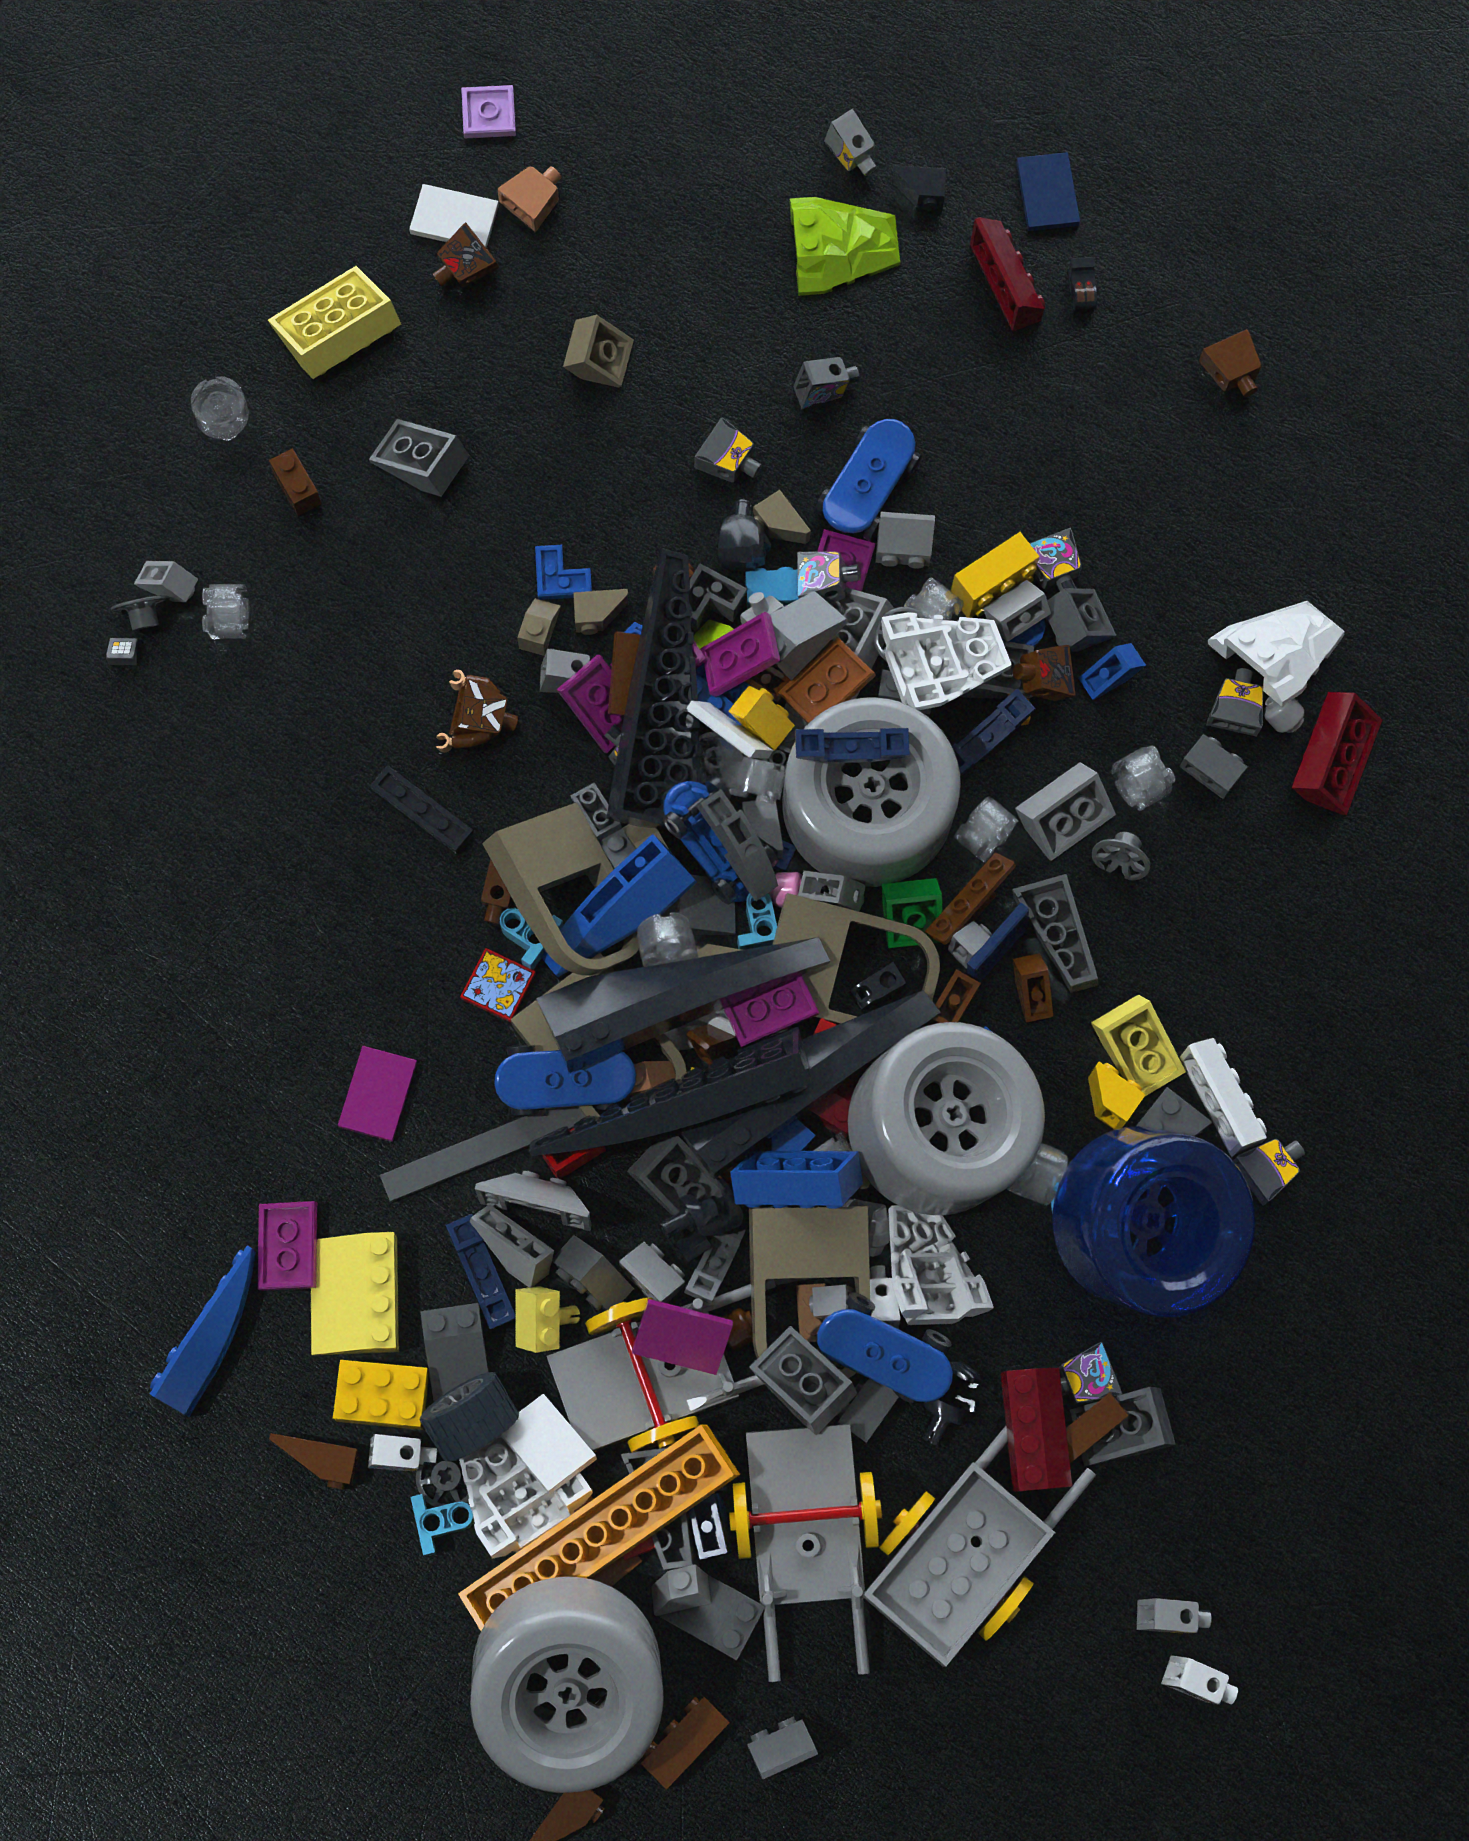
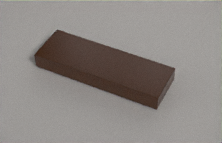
[608,632,640,716]

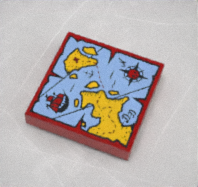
[460,948,536,1023]

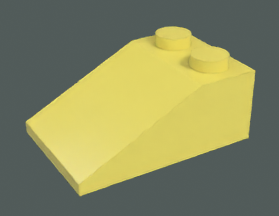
[1091,995,1186,1096]

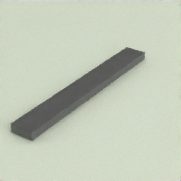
[380,1105,601,1203]

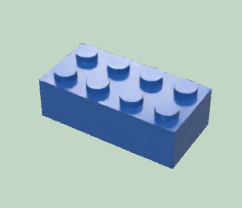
[730,1151,863,1209]

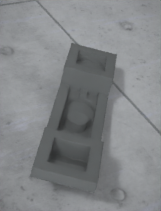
[684,1218,749,1304]

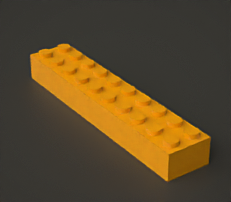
[458,1425,740,1631]

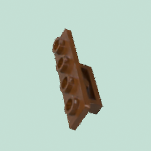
[925,852,1016,945]

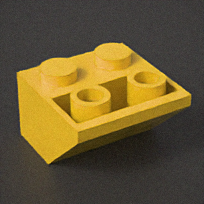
[1088,1062,1146,1133]

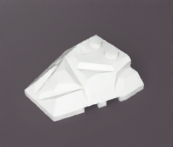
[1208,601,1344,706]
[881,612,1012,710]
[889,1205,994,1325]
[459,1436,593,1559]

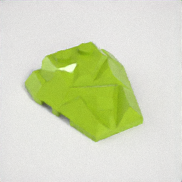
[790,197,900,295]

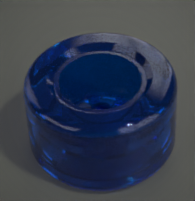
[1052,1126,1255,1317]

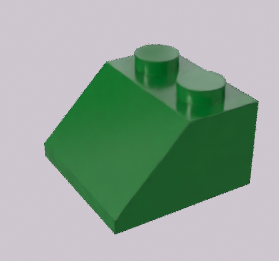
[882,878,942,948]

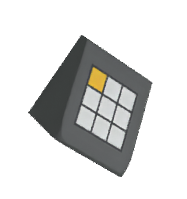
[106,638,138,665]

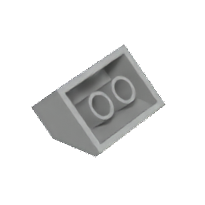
[1015,762,1116,861]

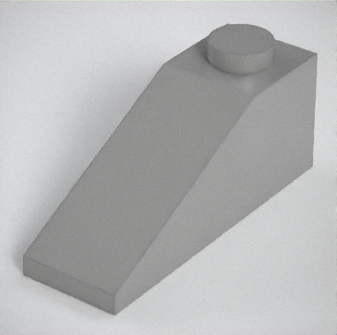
[470,1204,554,1288]

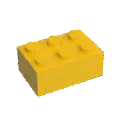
[950,532,1040,618]
[333,1360,430,1430]

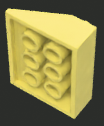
[268,266,401,379]
[311,1232,399,1356]

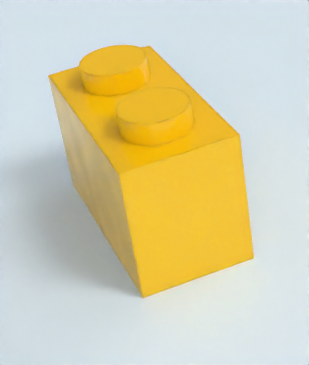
[729,686,795,751]

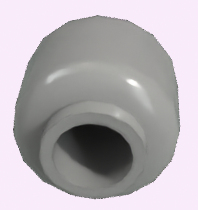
[1263,697,1304,733]

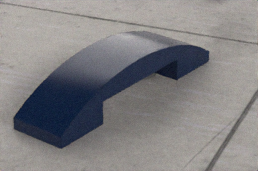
[952,688,1036,777]
[795,728,910,763]
[446,1214,516,1330]

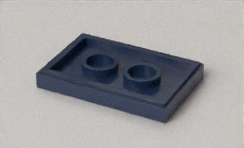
[1016,152,1080,231]
[967,903,1029,983]

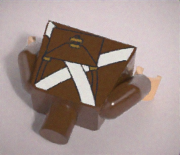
[436,670,518,753]

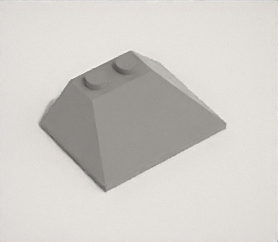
[475,1171,592,1231]

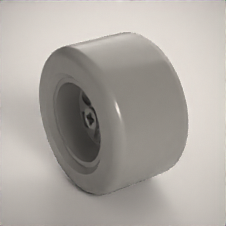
[782,697,961,887]
[848,1022,1045,1215]
[470,1577,664,1793]

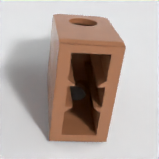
[498,167,561,232]

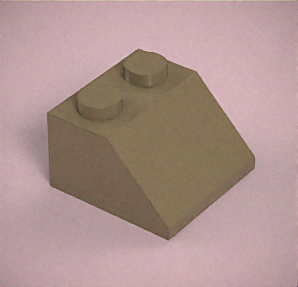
[563,315,634,387]

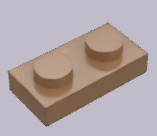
[796,1283,825,1343]

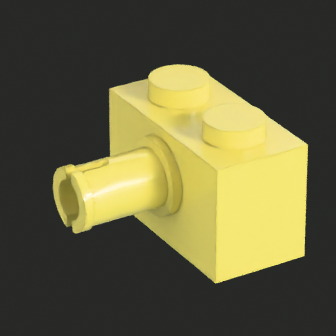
[516,1286,580,1353]

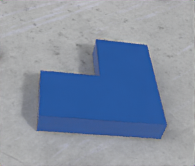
[535,545,592,600]

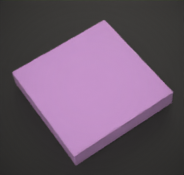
[462,85,516,138]

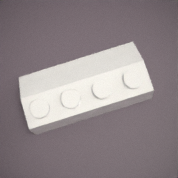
[1179,1038,1267,1157]

